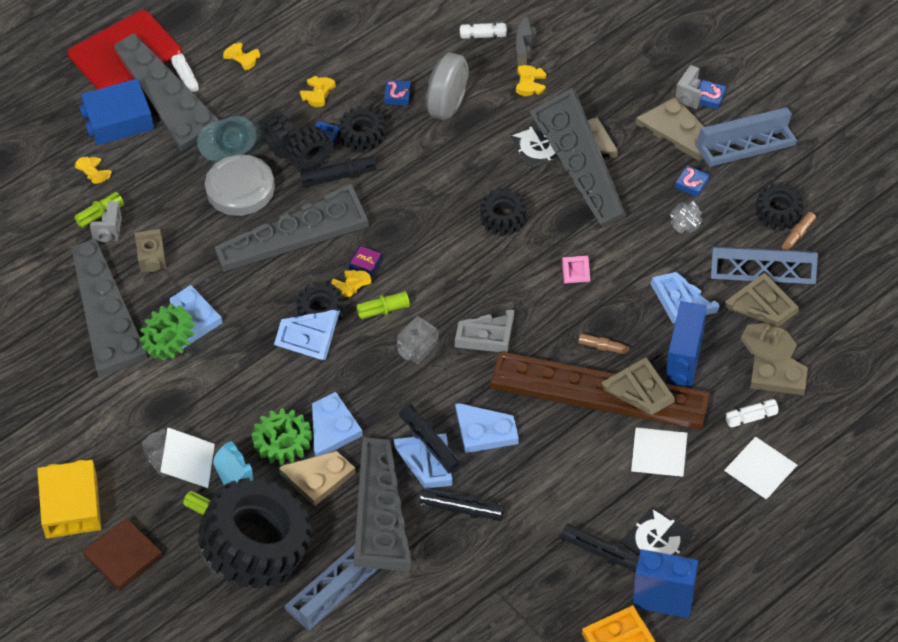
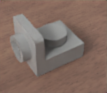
[676,65,701,109]
[90,201,122,242]

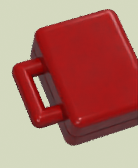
[67,10,182,90]

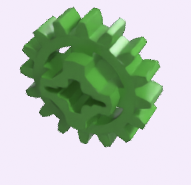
[140,304,195,361]
[252,408,312,465]

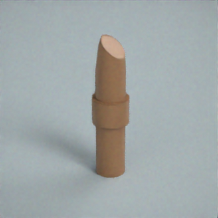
[782,212,816,250]
[578,333,630,354]

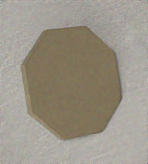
[741,323,797,361]

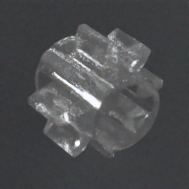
[670,201,702,233]

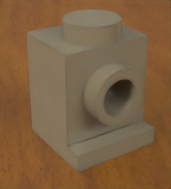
[134,229,166,272]

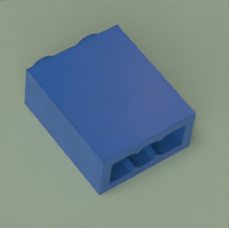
[79,78,154,145]
[666,301,707,388]
[633,549,698,619]

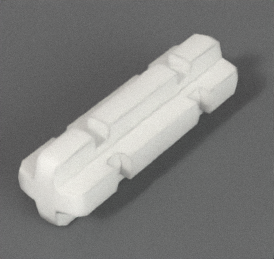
[460,23,507,38]
[171,53,199,93]
[726,399,778,427]

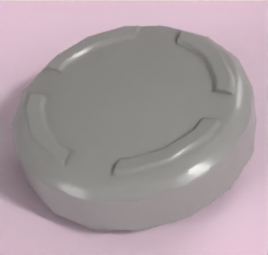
[425,52,469,120]
[205,154,275,216]

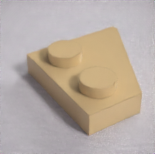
[279,451,356,506]

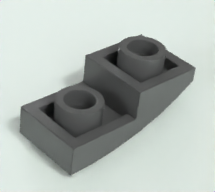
[516,17,536,69]

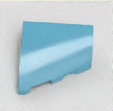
[213,441,253,486]

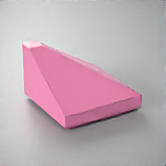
[561,256,590,284]

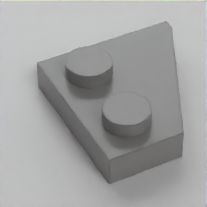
[455,310,514,353]

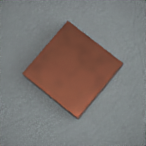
[83,518,163,591]

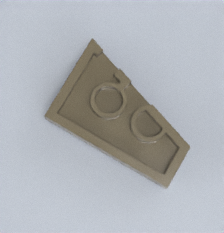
[635,97,717,161]

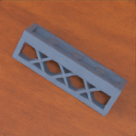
[695,107,797,167]
[711,246,818,284]
[285,544,378,631]

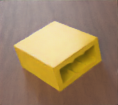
[37,460,102,539]

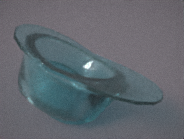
[197,116,257,162]

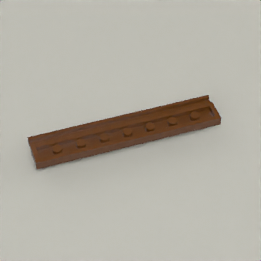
[490,351,710,430]

